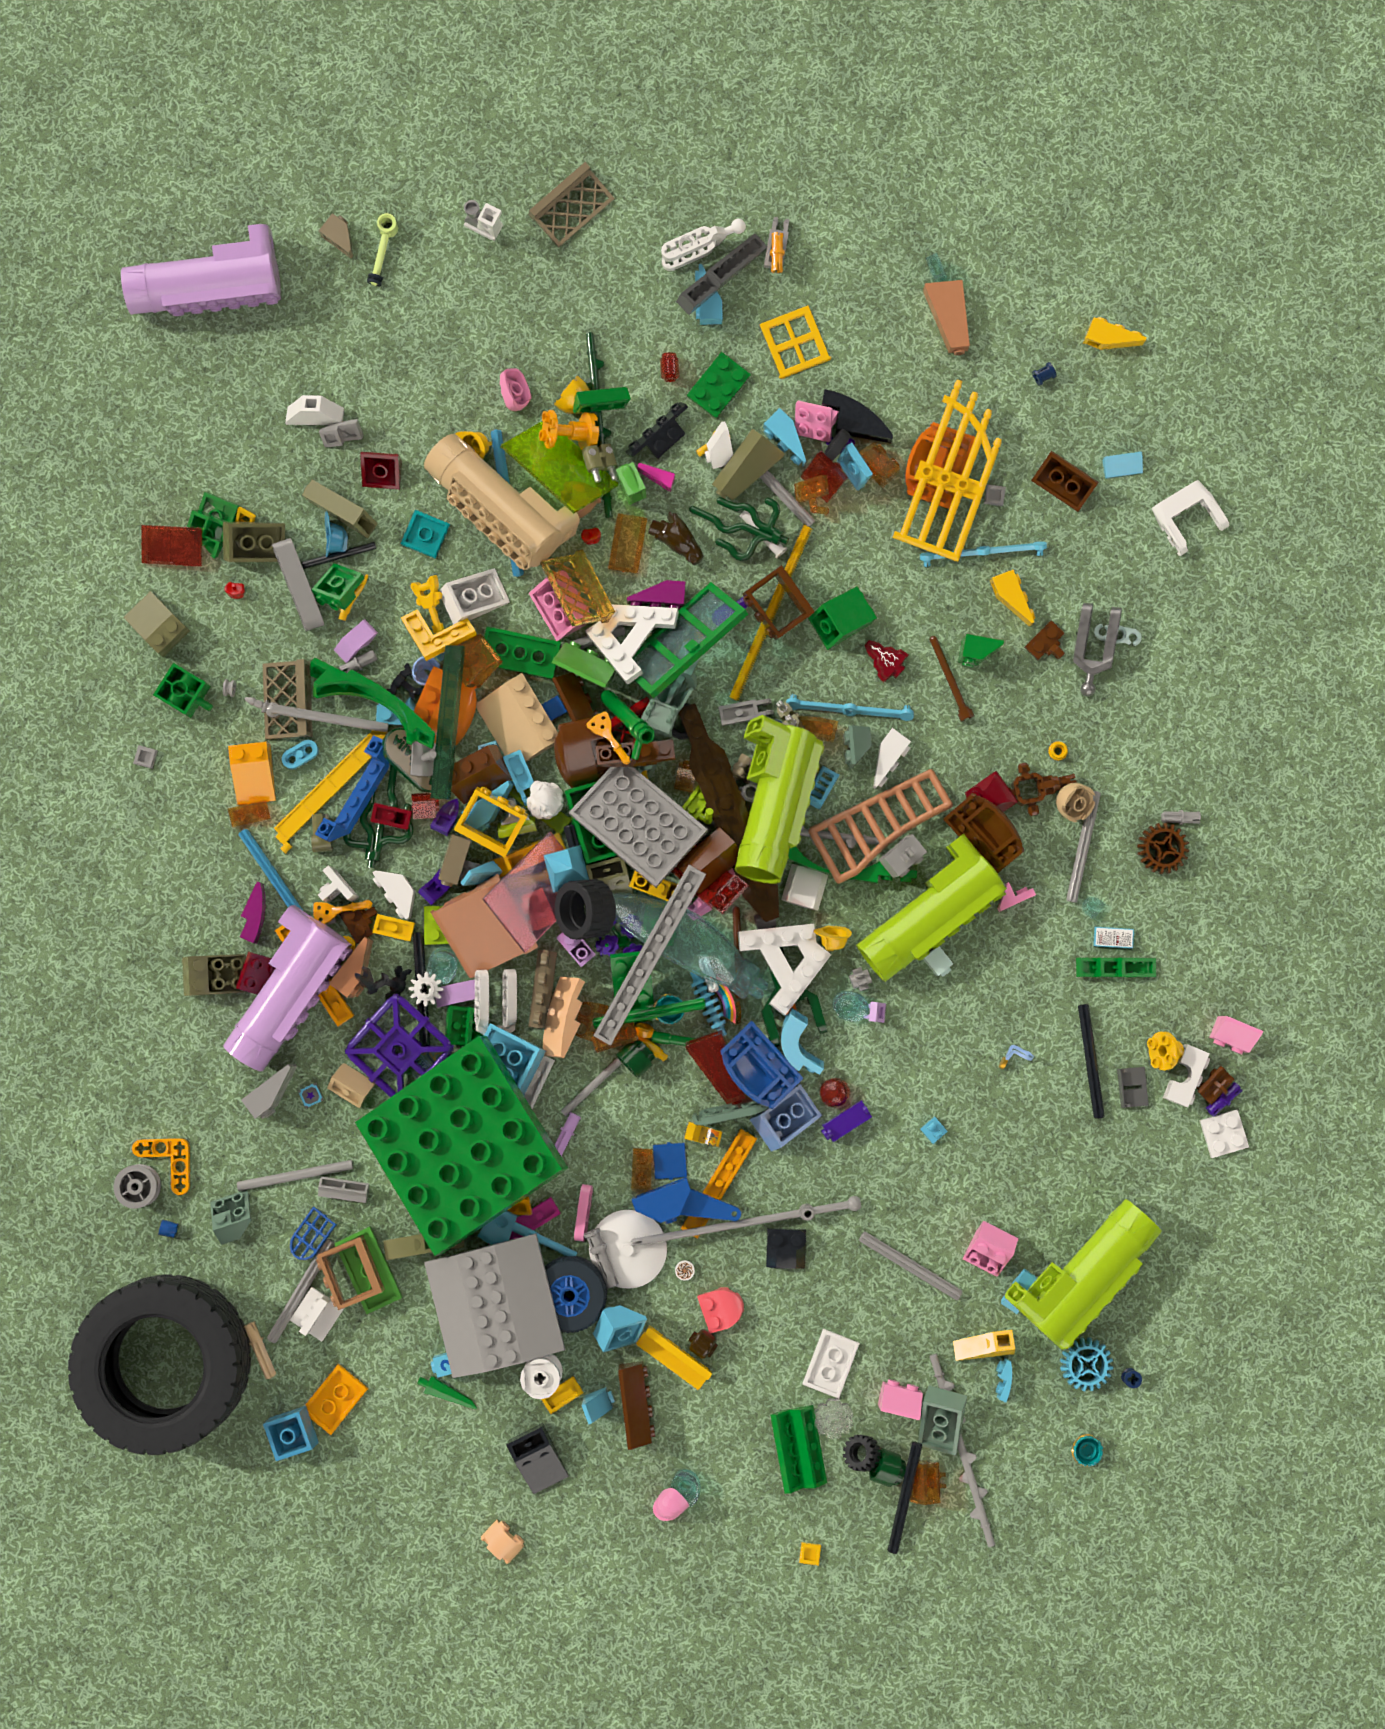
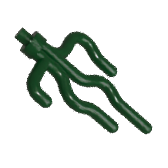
[689,497,789,561]
[343,765,413,869]

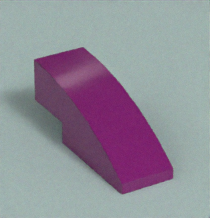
[240,881,266,944]

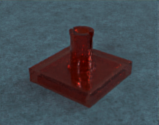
[801,451,848,503]

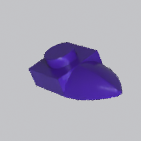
[430,799,459,836]

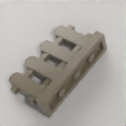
[529,950,557,1028]

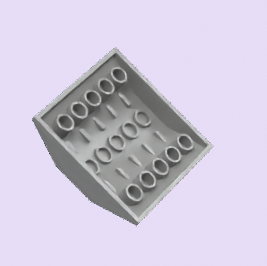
[424,1234,566,1378]

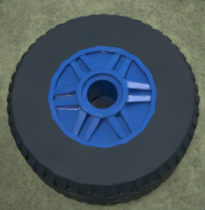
[545,1256,608,1333]

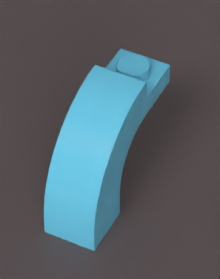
[781,1008,824,1075]

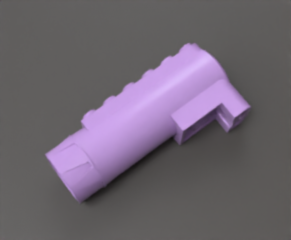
[121,224,281,316]
[223,905,353,1071]

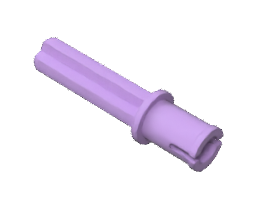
[555,1112,581,1156]

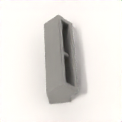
[318,1176,369,1203]

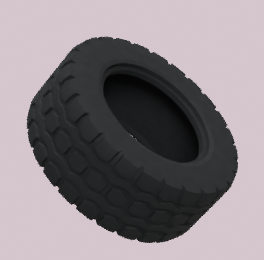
[68,1274,251,1455]

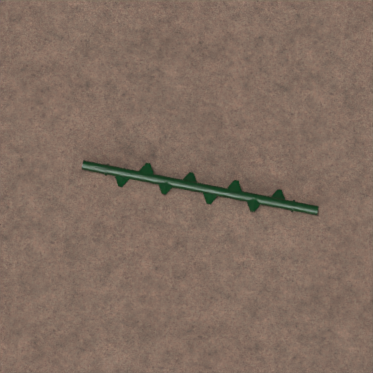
[584,332,613,518]

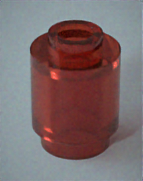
[660,352,680,382]

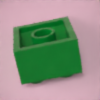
[958,634,1004,668]

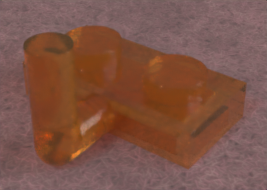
[794,475,829,515]

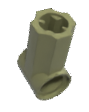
[311,813,333,852]

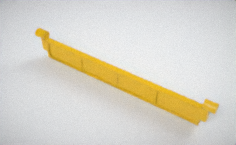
[274,730,388,854]

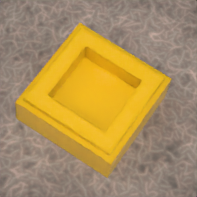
[799,1542,821,1566]

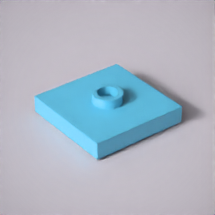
[837,443,873,490]

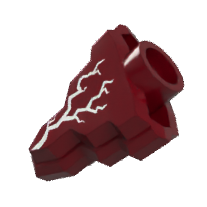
[864,640,909,683]

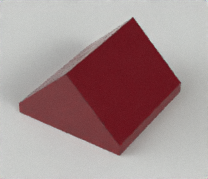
[360,452,402,490]

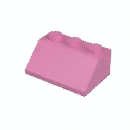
[529,570,593,641]

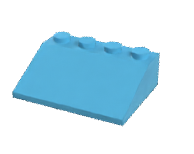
[484,1023,546,1095]

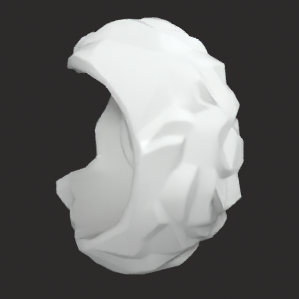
[527,780,564,819]

